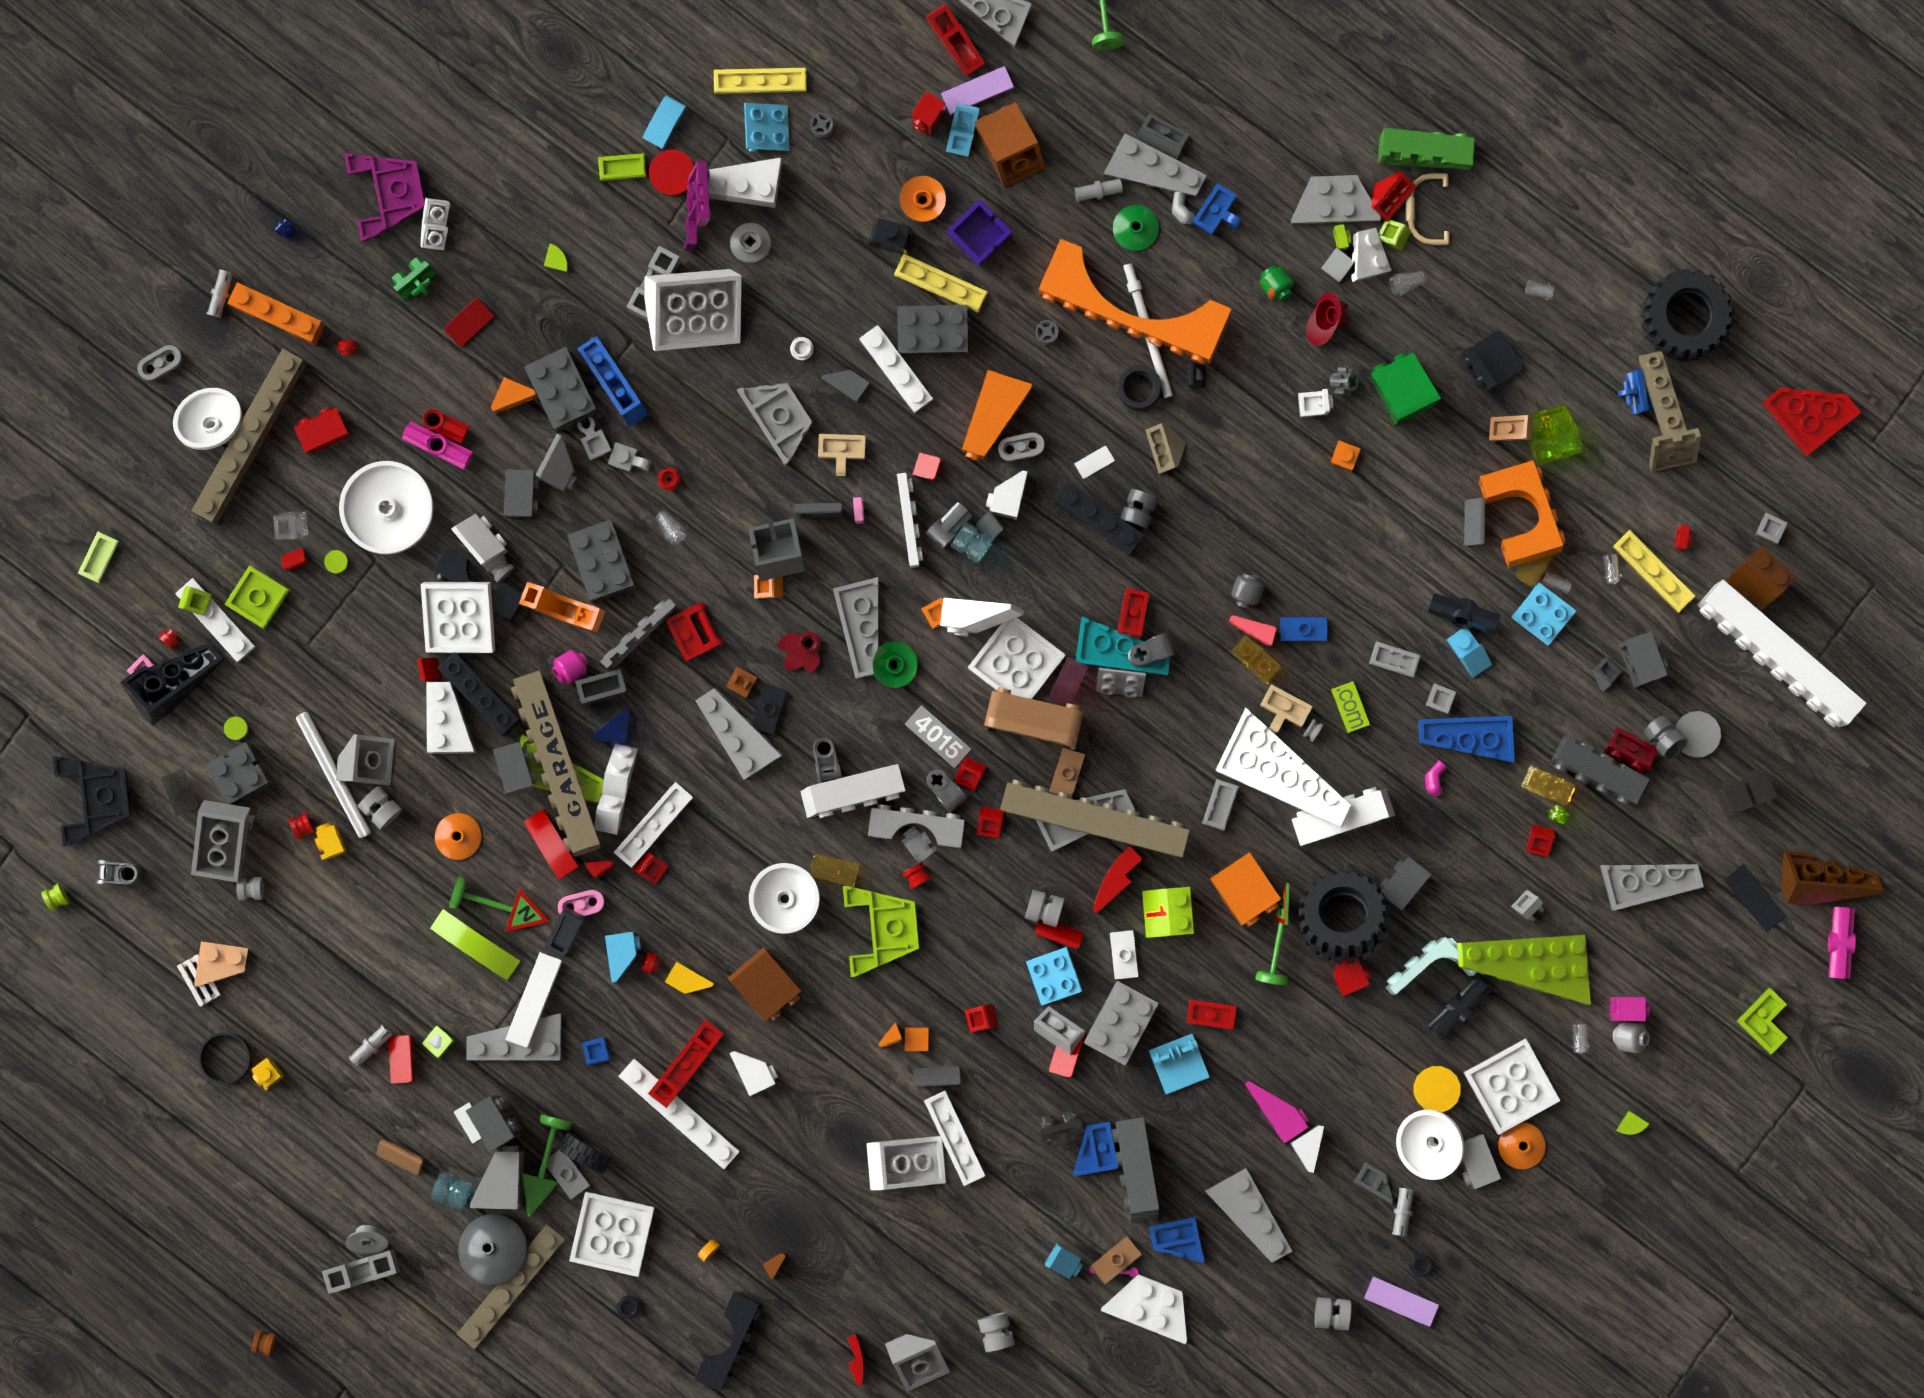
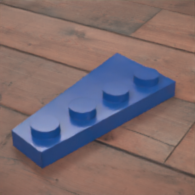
[1418,716,1515,763]

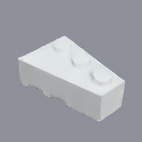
[708,158,782,208]
[426,682,477,754]

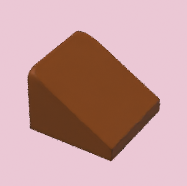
[763,1252,786,1280]

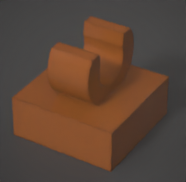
[726,667,758,698]

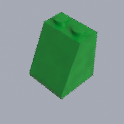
[1370,352,1441,426]

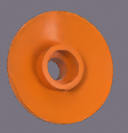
[900,176,946,222]
[435,813,482,860]
[1498,1122,1546,1169]

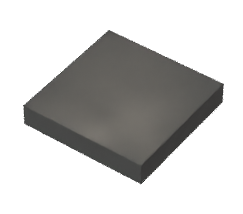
[794,503,843,518]

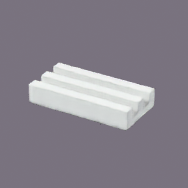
[177,954,221,1007]

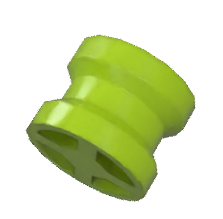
[42,883,70,912]

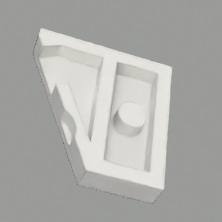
[1352,228,1391,282]

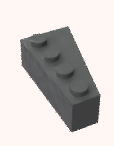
[1550,734,1650,807]
[1112,1117,1159,1223]

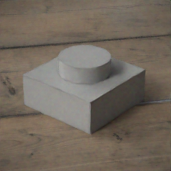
[1755,513,1787,544]
[1425,684,1456,714]

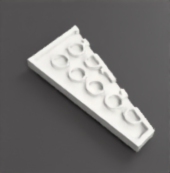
[1216,708,1352,828]

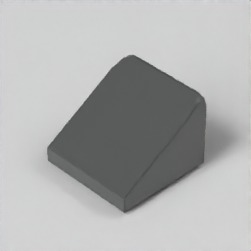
[976,512,1003,542]

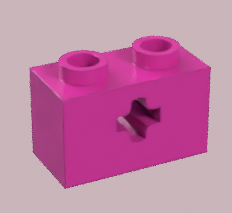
[1610,997,1650,1021]

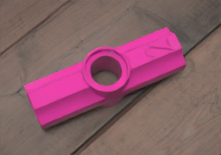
[402,421,473,470]
[1828,907,1856,979]

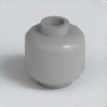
[1613,1021,1650,1053]

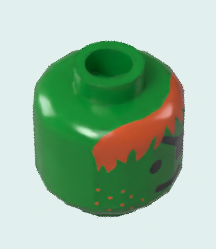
[1260,265,1294,301]

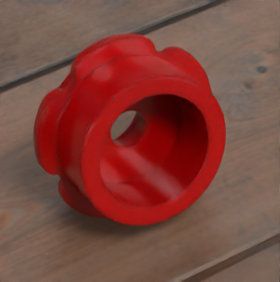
[336,340,359,355]
[658,468,681,491]
[158,629,180,650]
[641,952,660,975]

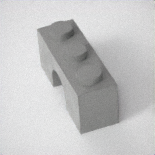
[626,246,681,322]
[322,1249,400,1294]

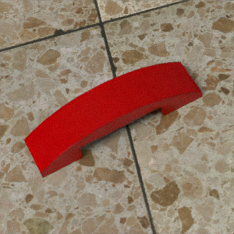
[648,1020,724,1108]

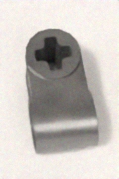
[1128,633,1175,667]
[813,738,842,784]
[927,769,968,813]
[95,860,143,885]

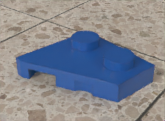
[1073,1122,1118,1176]
[1149,1217,1204,1263]

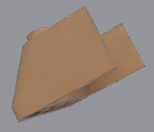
[984,687,1084,751]

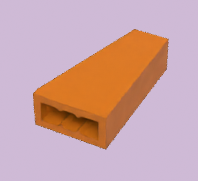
[962,370,1032,461]

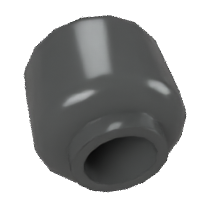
[1231,572,1265,608]

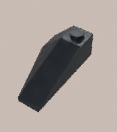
[120,643,224,726]

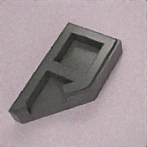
[821,370,870,403]
[1353,1162,1393,1204]

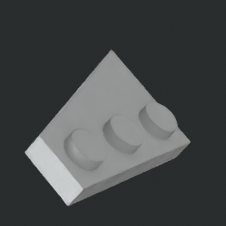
[959,0,1032,48]

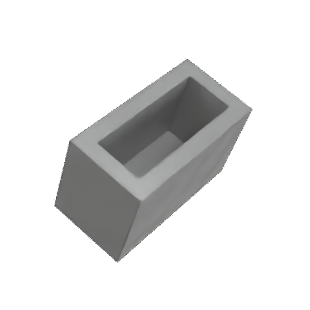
[1461,1134,1501,1189]

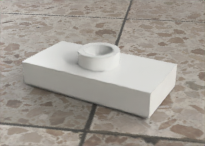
[1110,930,1138,979]

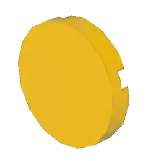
[1413,1066,1460,1113]

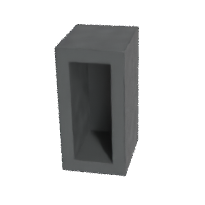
[504,469,540,519]
[575,669,629,706]
[493,742,537,798]
[1379,857,1431,911]

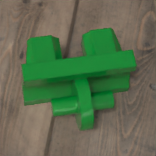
[392,257,437,301]

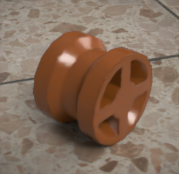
[251,1330,276,1357]

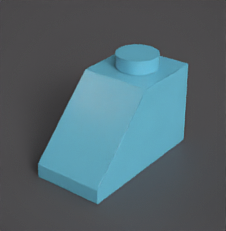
[605,932,641,983]
[1045,1243,1083,1279]

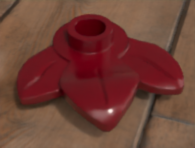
[777,632,821,673]

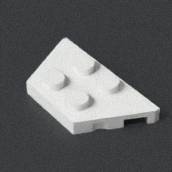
[1101,1274,1187,1344]

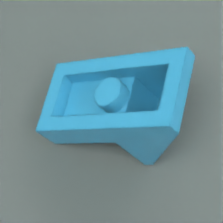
[1446,629,1492,678]

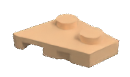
[194,941,248,987]

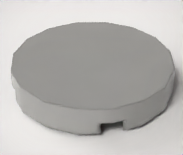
[1674,711,1721,758]

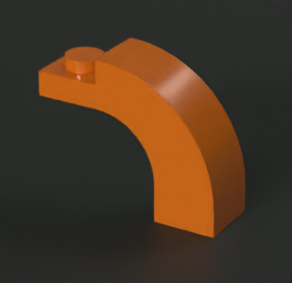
[519,582,606,633]

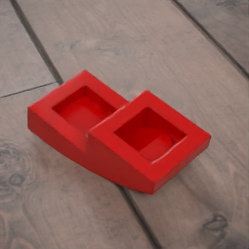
[847,1333,864,1386]

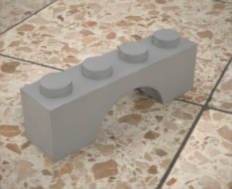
[868,804,965,849]

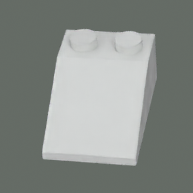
[940,598,1024,637]
[867,1136,946,1190]

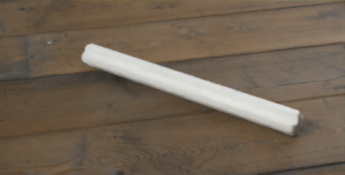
[296,712,371,838]

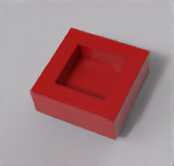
[1674,524,1693,551]

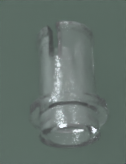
[1524,280,1555,301]
[1603,554,1622,584]
[1542,571,1573,596]
[1571,1024,1590,1053]

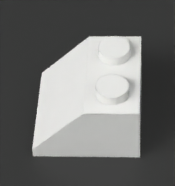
[452,514,508,568]

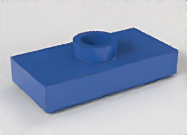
[1280,617,1327,641]

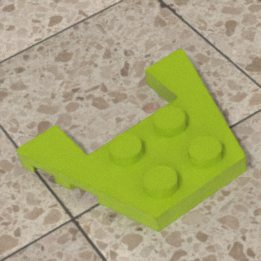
[843,886,919,977]

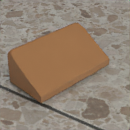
[377,1139,426,1175]

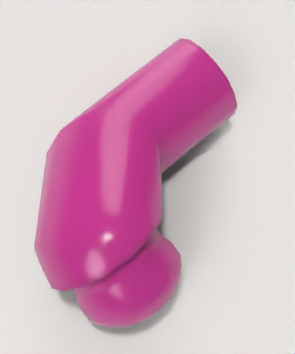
[1425,760,1447,797]

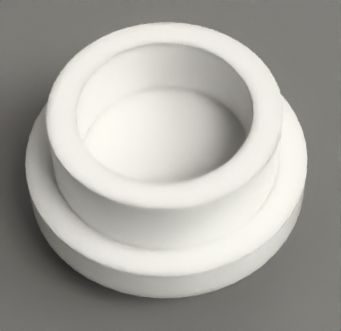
[790,337,814,361]

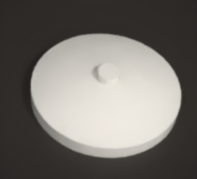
[339,461,433,555]

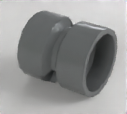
[1120,489,1159,530]
[1644,715,1688,760]

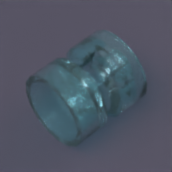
[951,522,994,564]
[431,1171,473,1211]

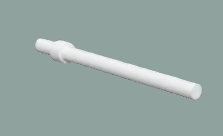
[1123,263,1173,398]

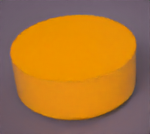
[698,1239,720,1262]

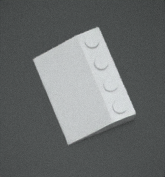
[645,269,742,351]

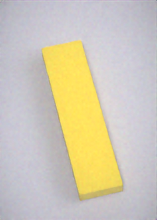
[714,68,807,94]
[894,254,988,314]
[1613,530,1695,613]

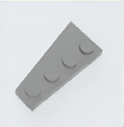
[1103,133,1207,197]
[833,577,878,679]
[600,598,678,671]
[695,688,784,780]
[1036,789,1135,852]
[1600,864,1704,911]
[466,1013,562,1060]
[1205,1168,1292,1263]

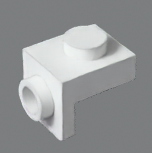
[1298,389,1333,418]

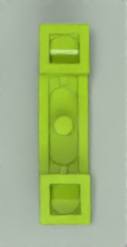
[430,909,521,980]

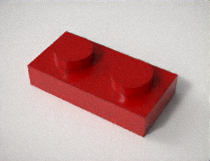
[1117,588,1149,639]
[1186,1000,1236,1030]

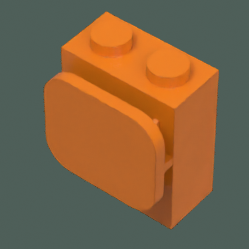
[1210,852,1281,927]

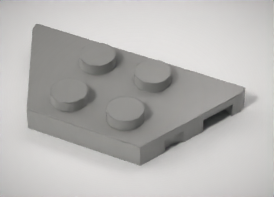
[1291,175,1380,225]
[737,383,812,466]

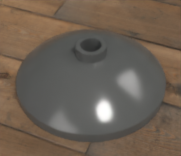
[458,1214,528,1285]

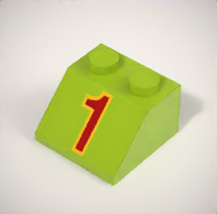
[1142,887,1194,938]

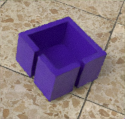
[947,199,1012,268]

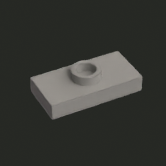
[1369,641,1421,678]
[1202,779,1239,831]
[547,1150,590,1199]

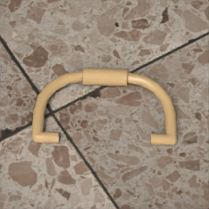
[1406,173,1450,245]

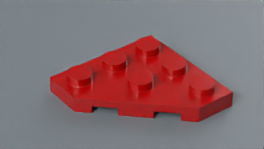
[1762,387,1861,457]

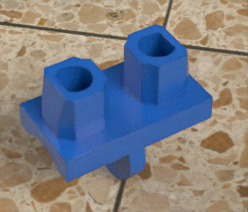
[1618,369,1653,415]

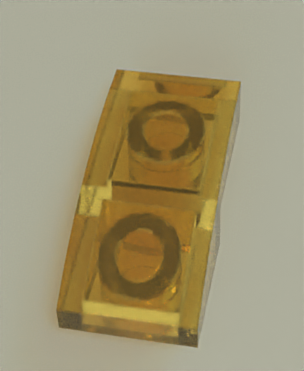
[1514,554,1557,588]
[1230,635,1282,685]
[1521,765,1576,806]

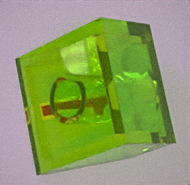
[1527,404,1583,466]

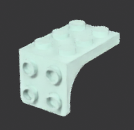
[1385,937,1477,995]

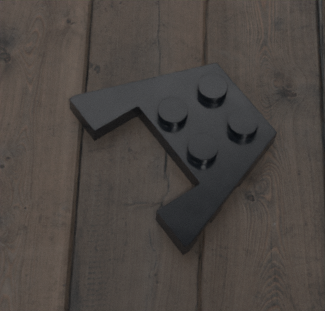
[52,756,132,847]

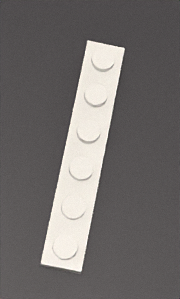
[619,1059,740,1169]

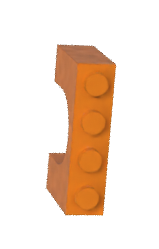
[1479,460,1565,568]

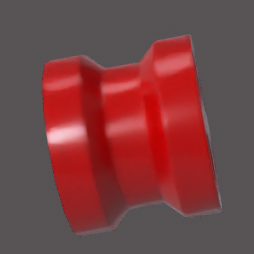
[289,812,315,840]
[902,862,931,890]

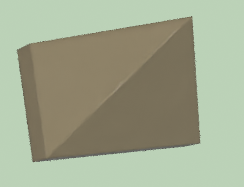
[1145,423,1186,474]

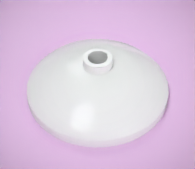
[173,388,242,450]
[749,863,819,934]
[1396,1109,1464,1180]

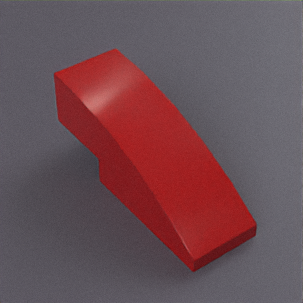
[924,4,985,76]
[524,809,580,880]
[1093,846,1143,914]

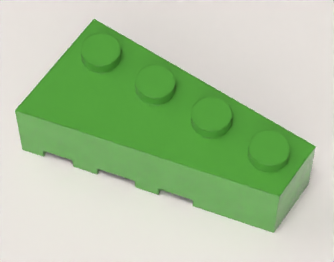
[1378,127,1474,170]

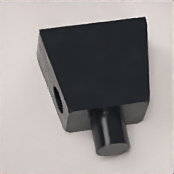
[868,219,916,256]

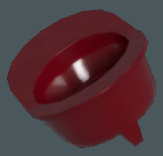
[1306,292,1348,346]

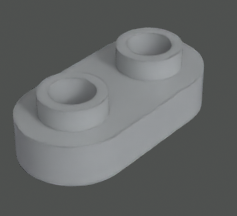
[137,345,182,381]
[998,433,1044,461]

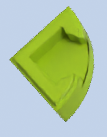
[544,244,568,273]
[1616,1111,1649,1135]

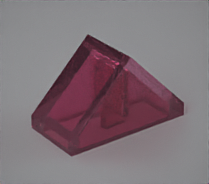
[1048,657,1088,707]

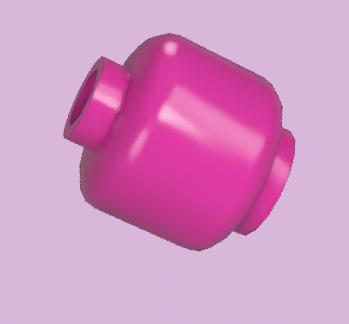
[552,650,588,685]

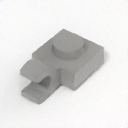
[608,442,651,473]

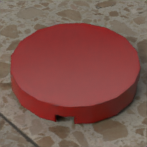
[649,150,694,196]

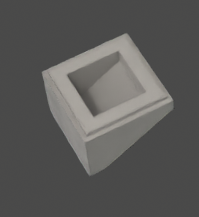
[1321,248,1354,282]

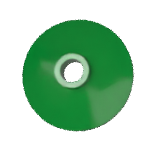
[1113,205,1159,251]
[872,641,917,688]

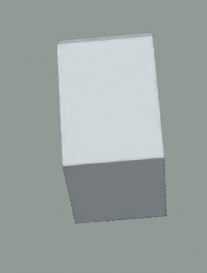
[1290,1125,1324,1173]

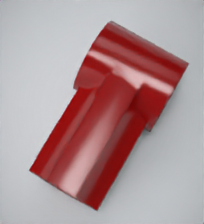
[423,409,470,444]

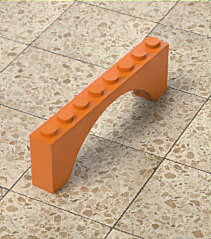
[1039,239,1232,364]

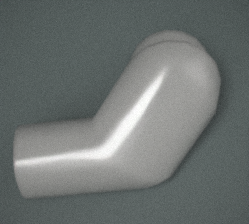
[1172,192,1195,224]

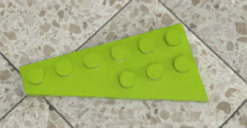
[1457,935,1591,1005]

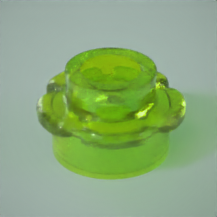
[1547,806,1570,823]

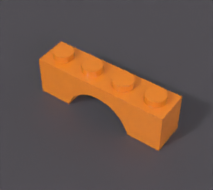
[227,283,325,346]

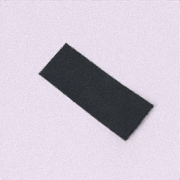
[1724,864,1786,932]

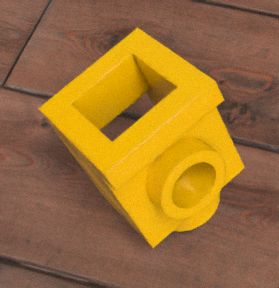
[315,823,347,861]
[252,1058,285,1091]

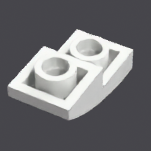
[421,198,450,250]

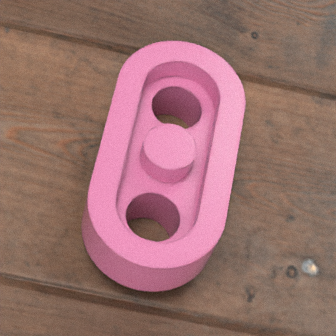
[558,890,604,916]

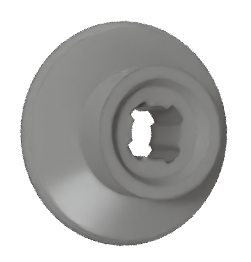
[730,223,771,264]
[346,1225,388,1255]

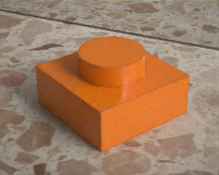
[1330,441,1360,471]

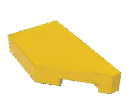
[665,962,714,994]

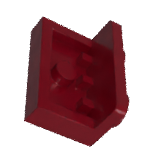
[1604,727,1658,775]

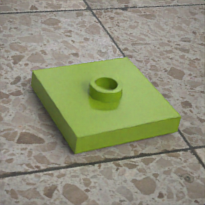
[224,565,290,629]

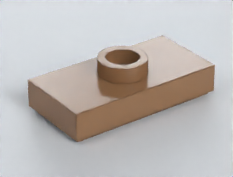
[1049,748,1085,798]
[1090,1236,1142,1285]

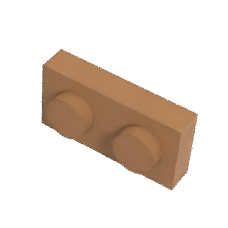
[1489,415,1534,442]

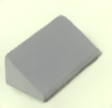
[1034,1006,1085,1055]

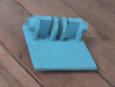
[744,103,790,152]
[1511,582,1577,646]
[1026,947,1082,1006]
[1149,1034,1209,1094]

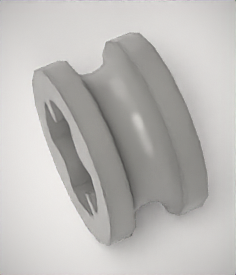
[1303,719,1323,742]

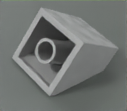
[470,1146,524,1209]

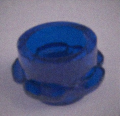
[273,219,294,240]

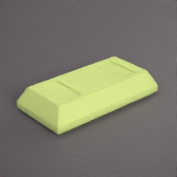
[78,532,119,583]

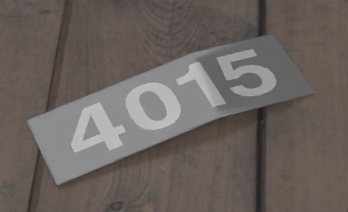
[905,705,971,768]

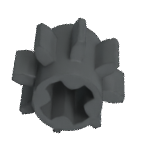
[1330,367,1359,396]

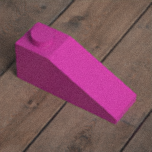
[1244,1081,1309,1143]

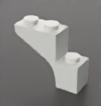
[594,744,638,835]

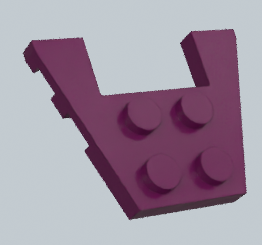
[344,153,425,243]
[684,161,710,251]

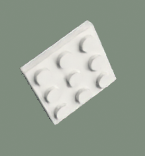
[421,582,495,653]
[968,618,1065,699]
[1463,1039,1560,1135]
[569,1192,655,1277]

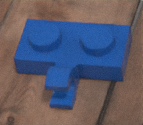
[1193,183,1241,235]

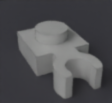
[577,417,612,461]

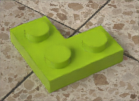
[1736,988,1788,1055]

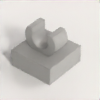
[1511,890,1544,922]

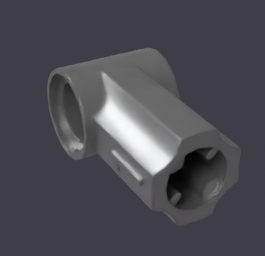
[926,502,972,550]

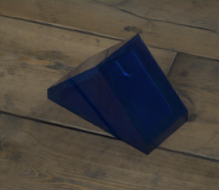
[590,708,632,745]

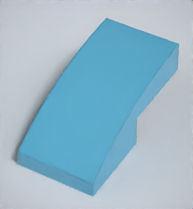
[642,95,686,149]
[946,103,979,157]

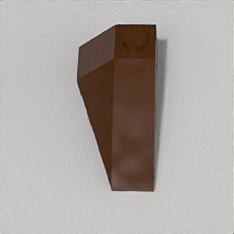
[1781,851,1884,905]

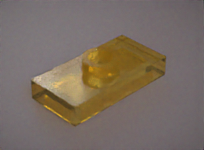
[809,853,860,887]

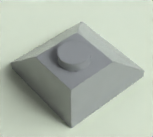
[536,434,577,493]
[336,734,394,785]
[885,1334,950,1392]

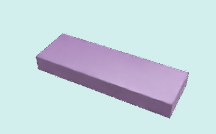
[941,66,1014,116]
[1364,1277,1439,1327]

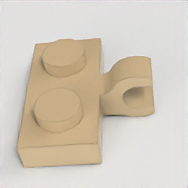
[818,434,866,476]
[1260,684,1313,734]

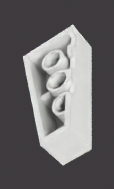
[800,764,905,818]
[1292,787,1395,846]

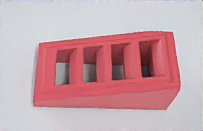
[1229,615,1276,647]

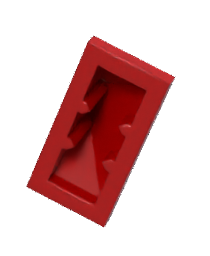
[1371,172,1417,222]

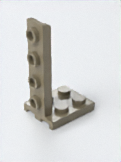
[1639,351,1701,472]

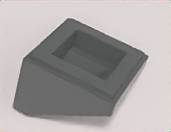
[1592,656,1622,692]

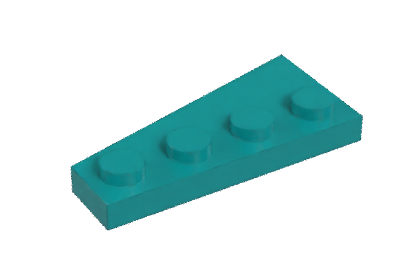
[1075,617,1170,676]

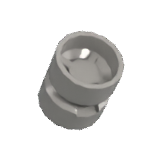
[358,786,402,830]
[1025,889,1064,927]
[1314,1297,1351,1331]
[978,1312,1015,1352]

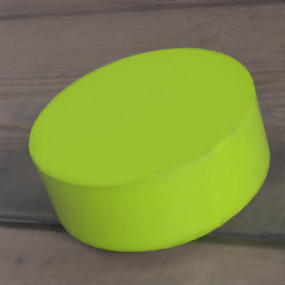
[324,550,349,574]
[224,717,248,740]

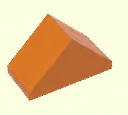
[491,377,538,415]

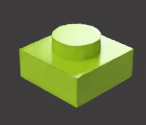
[1333,224,1352,252]

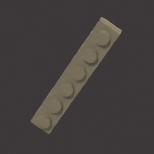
[457,1224,565,1349]

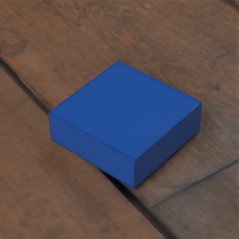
[582,1037,611,1066]

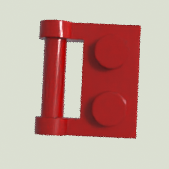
[665,602,724,662]

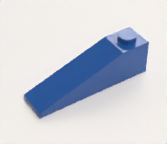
[577,336,649,427]

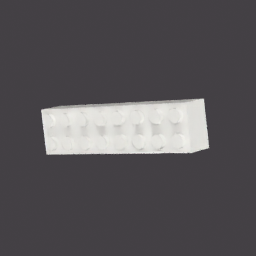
[1697,580,1866,727]

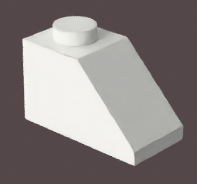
[986,471,1027,520]
[730,1051,778,1096]

